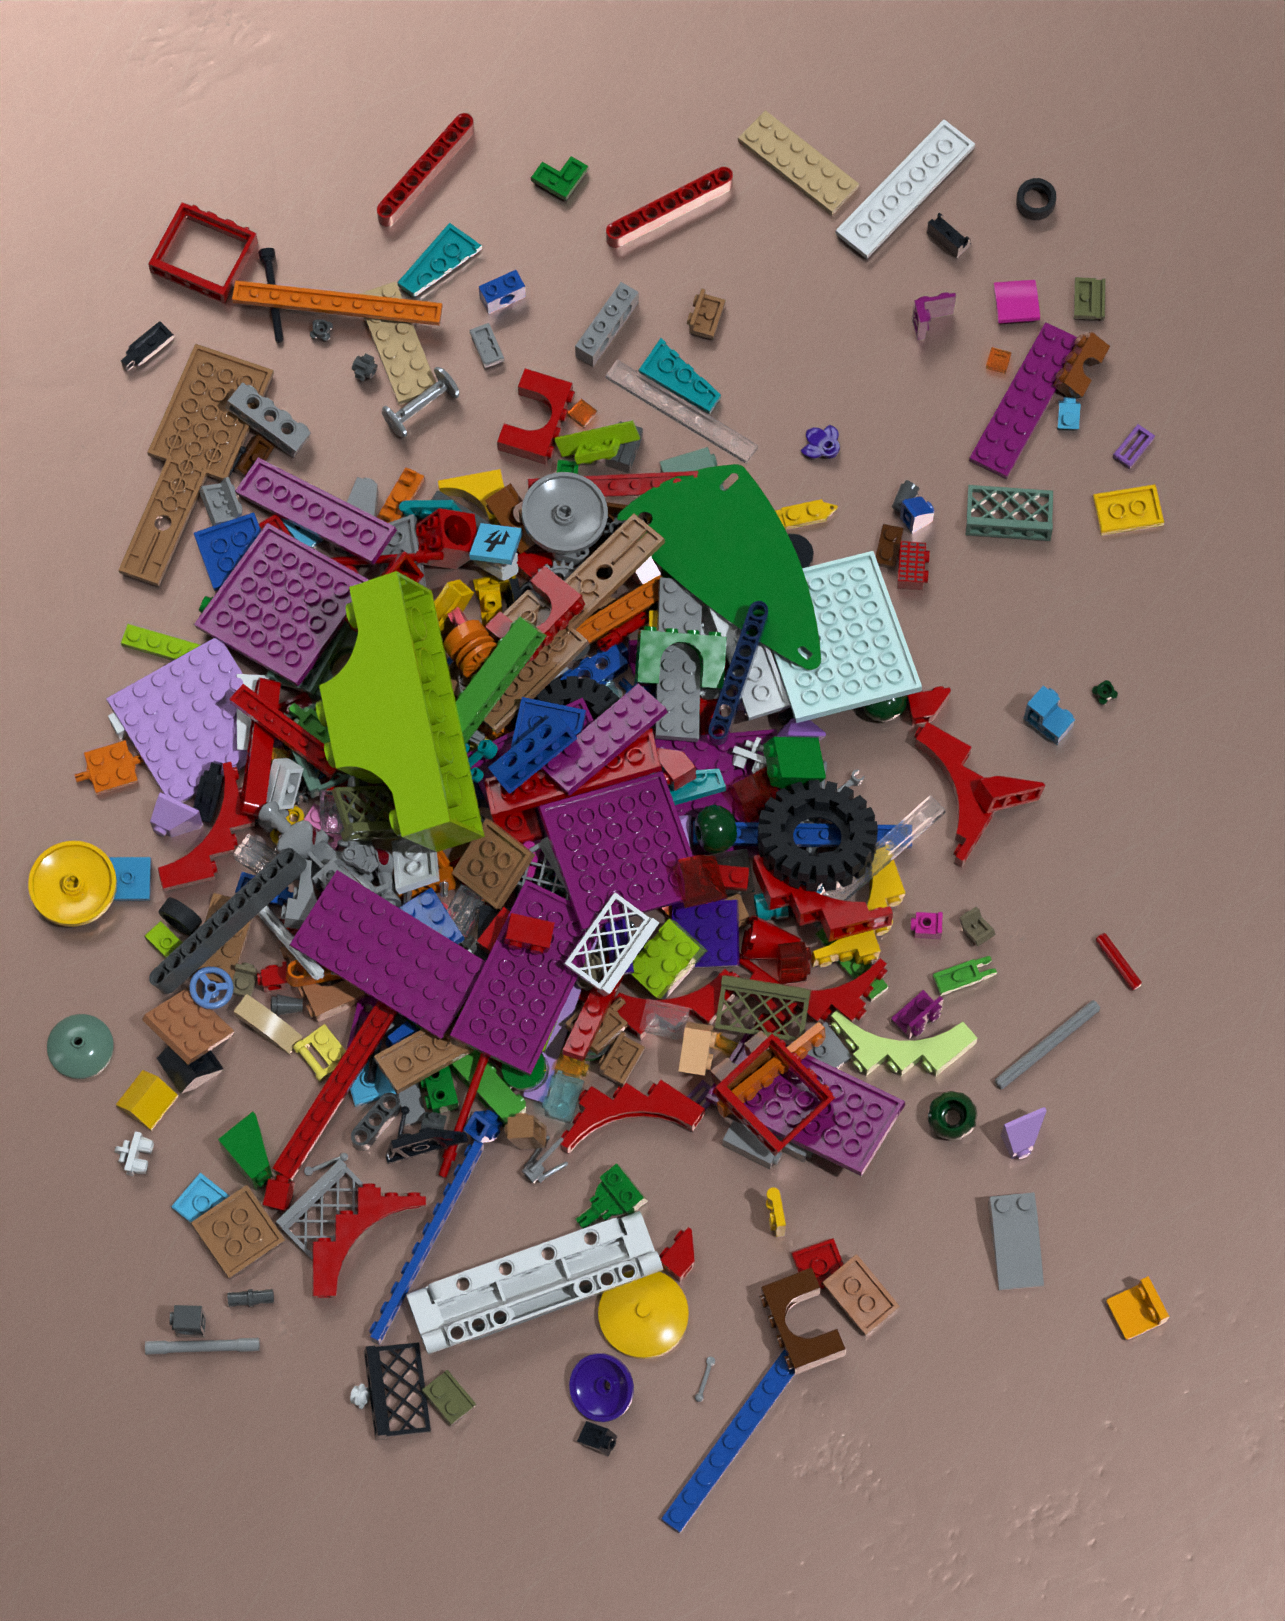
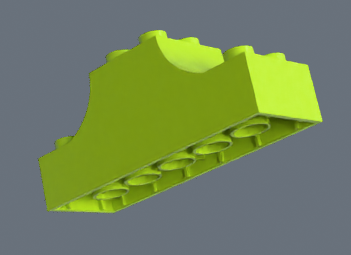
[316,571,485,852]

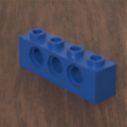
[547,645,628,686]
[488,712,577,794]

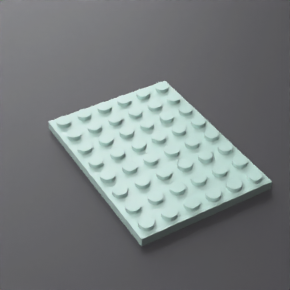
[771,551,922,723]

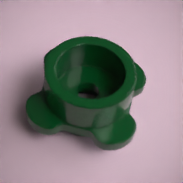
[1092,680,1118,705]

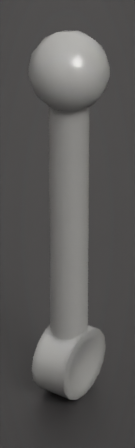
[304,1153,348,1176]
[695,1356,715,1402]

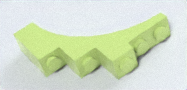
[830,1010,977,1076]

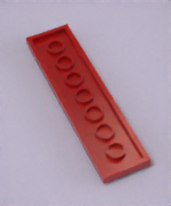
[484,731,662,819]

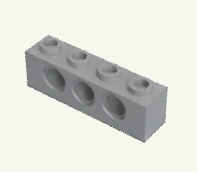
[575,282,639,367]
[225,382,311,458]

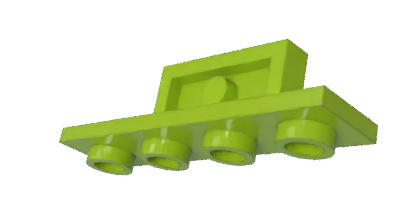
[555,420,640,464]

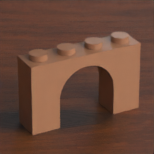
[279,932,365,1022]

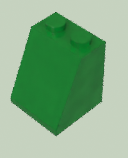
[763,737,826,791]
[218,1111,273,1190]

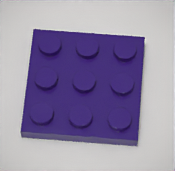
[672,900,739,968]

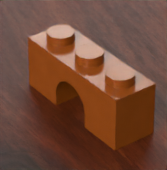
[1053,332,1110,399]
[485,483,536,554]
[710,1031,776,1091]

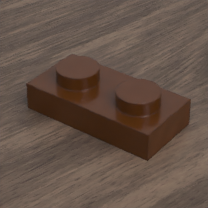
[876,524,904,570]

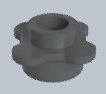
[310,319,333,341]

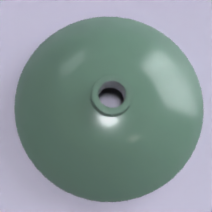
[47,1014,114,1079]

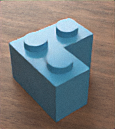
[1023,685,1075,745]

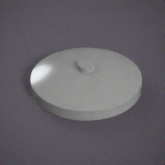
[522,472,608,554]

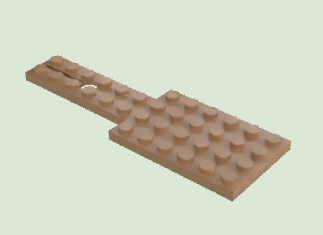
[119,344,274,587]
[448,514,665,734]

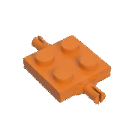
[74,740,144,795]

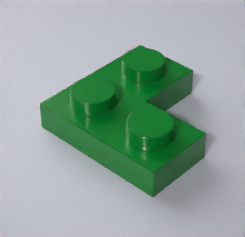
[531,156,588,201]

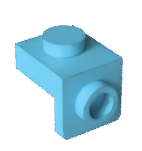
[1057,397,1081,429]

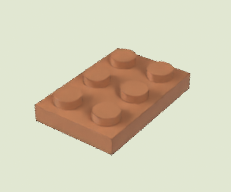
[821,1254,900,1336]

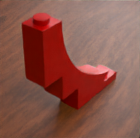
[914,722,995,868]
[752,854,893,942]
[611,969,740,1041]

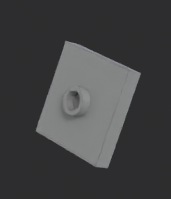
[808,1022,852,1069]

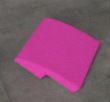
[993,280,1040,323]

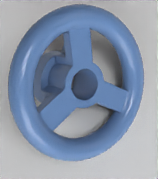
[189,966,234,1009]

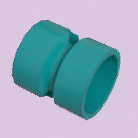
[753,893,789,921]

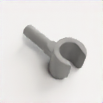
[837,769,865,792]

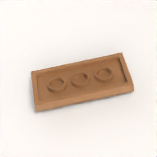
[190,893,253,983]
[374,1019,474,1094]

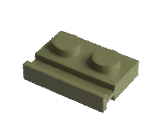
[1074,277,1106,320]
[421,1370,476,1426]

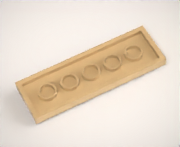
[738,110,859,215]
[359,281,436,405]

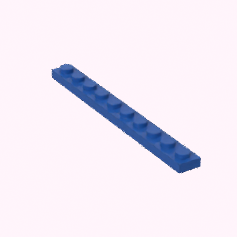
[693,821,912,849]
[369,1139,484,1345]
[661,1349,795,1534]

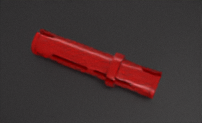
[597,611,649,652]

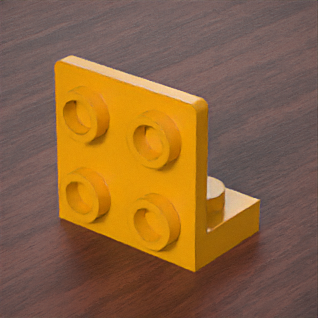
[1106,1276,1169,1340]

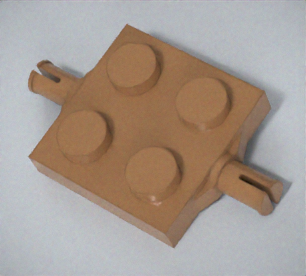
[565,997,628,1055]

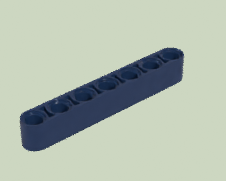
[709,601,769,745]

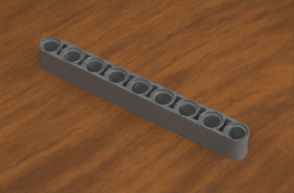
[149,848,307,994]

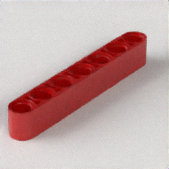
[376,113,474,227]
[606,166,733,248]
[240,677,281,817]

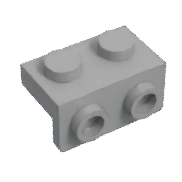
[199,477,242,526]

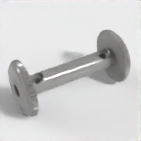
[382,367,459,437]

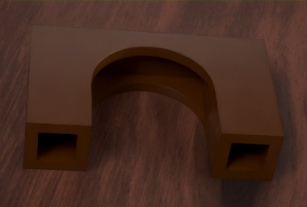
[759,1268,846,1375]

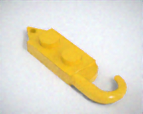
[775,499,838,530]

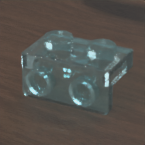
[542,1070,584,1124]

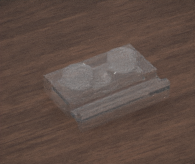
[639,999,690,1041]

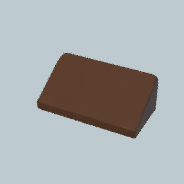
[233,435,274,477]

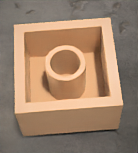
[678,1022,717,1076]

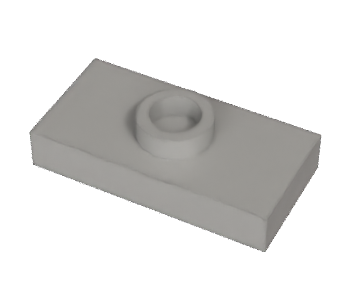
[470,323,504,368]

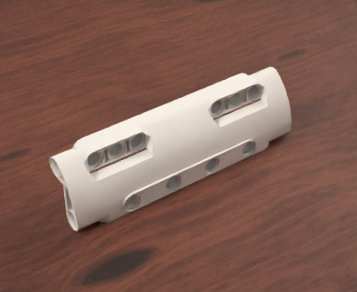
[406,1211,663,1355]

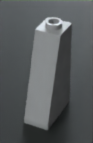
[330,477,378,565]

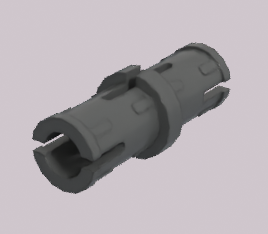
[228,1289,274,1307]

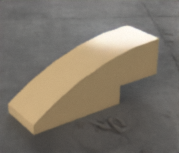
[234,994,302,1055]

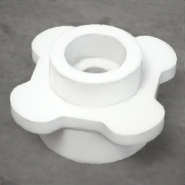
[350,1383,370,1409]

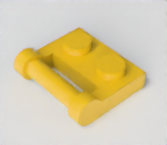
[766,1187,786,1237]

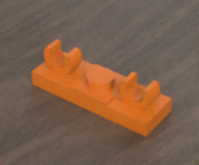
[377,467,425,523]

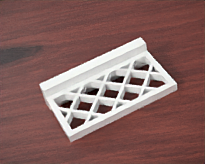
[564,893,659,996]

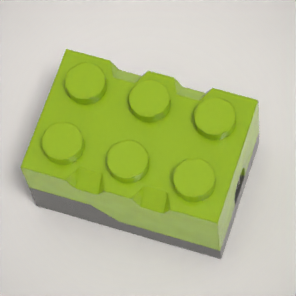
[632,919,708,1000]

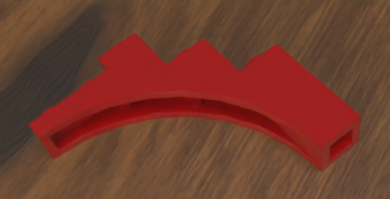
[158,762,258,892]
[746,958,888,1023]
[560,1080,705,1154]
[312,1183,426,1298]

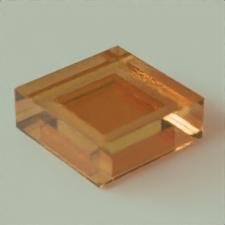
[986,347,1012,374]
[568,398,598,428]

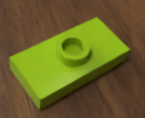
[145,921,183,958]

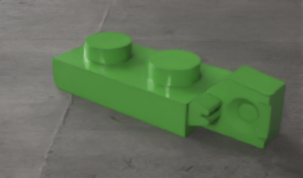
[288,703,330,744]

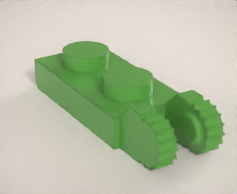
[932,956,997,996]

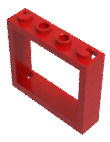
[148,202,258,304]
[712,1034,835,1156]

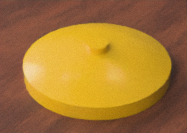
[28,841,117,927]
[598,1270,689,1359]

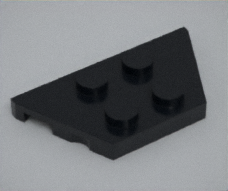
[385,1127,468,1164]

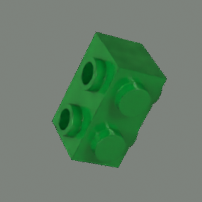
[420,1065,459,1114]

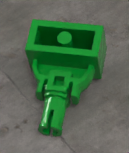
[575,1163,648,1229]

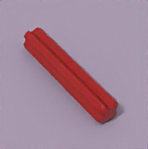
[1096,933,1142,990]

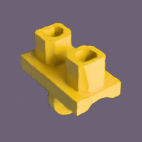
[478,587,503,626]

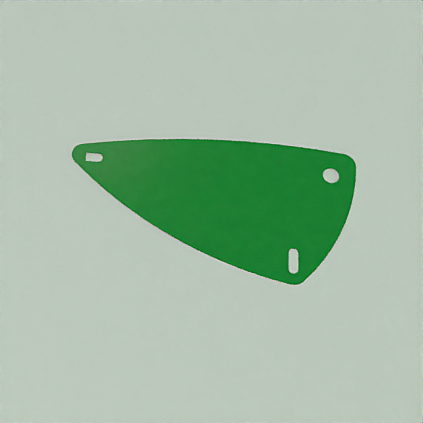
[617,464,821,670]

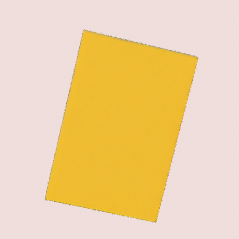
[1093,484,1164,536]

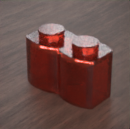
[777,941,811,985]

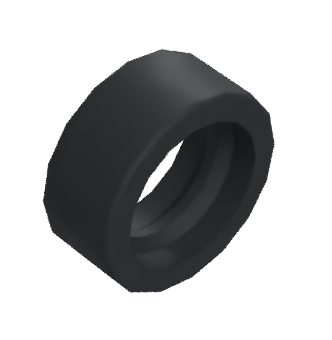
[1016,178,1056,220]
[158,897,202,936]

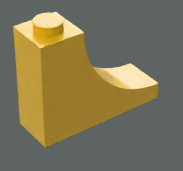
[438,469,504,525]

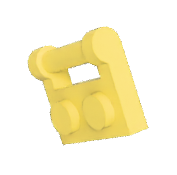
[293,1024,346,1082]

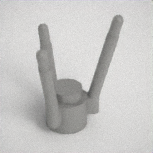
[522,1135,568,1183]

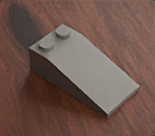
[988,1192,1044,1291]

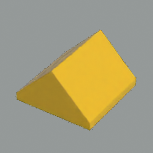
[116,1070,178,1131]

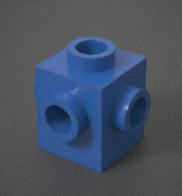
[464,1110,503,1143]

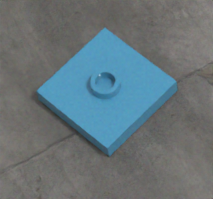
[109,857,151,901]

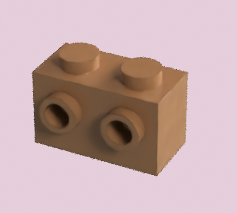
[505,1113,547,1150]

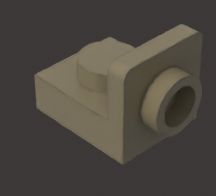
[233,962,258,997]

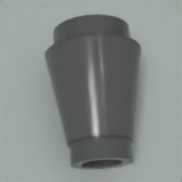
[891,480,920,513]
[271,994,303,1016]

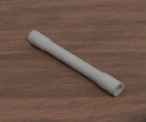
[145,1338,260,1355]

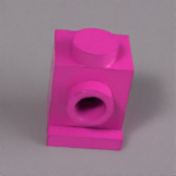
[910,912,943,940]

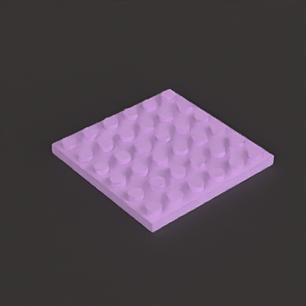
[106,637,283,803]

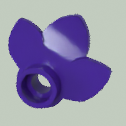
[801,425,840,459]

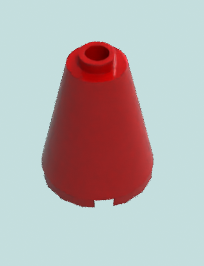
[741,915,804,960]

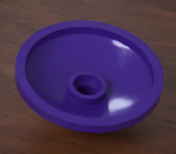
[569,1353,634,1422]

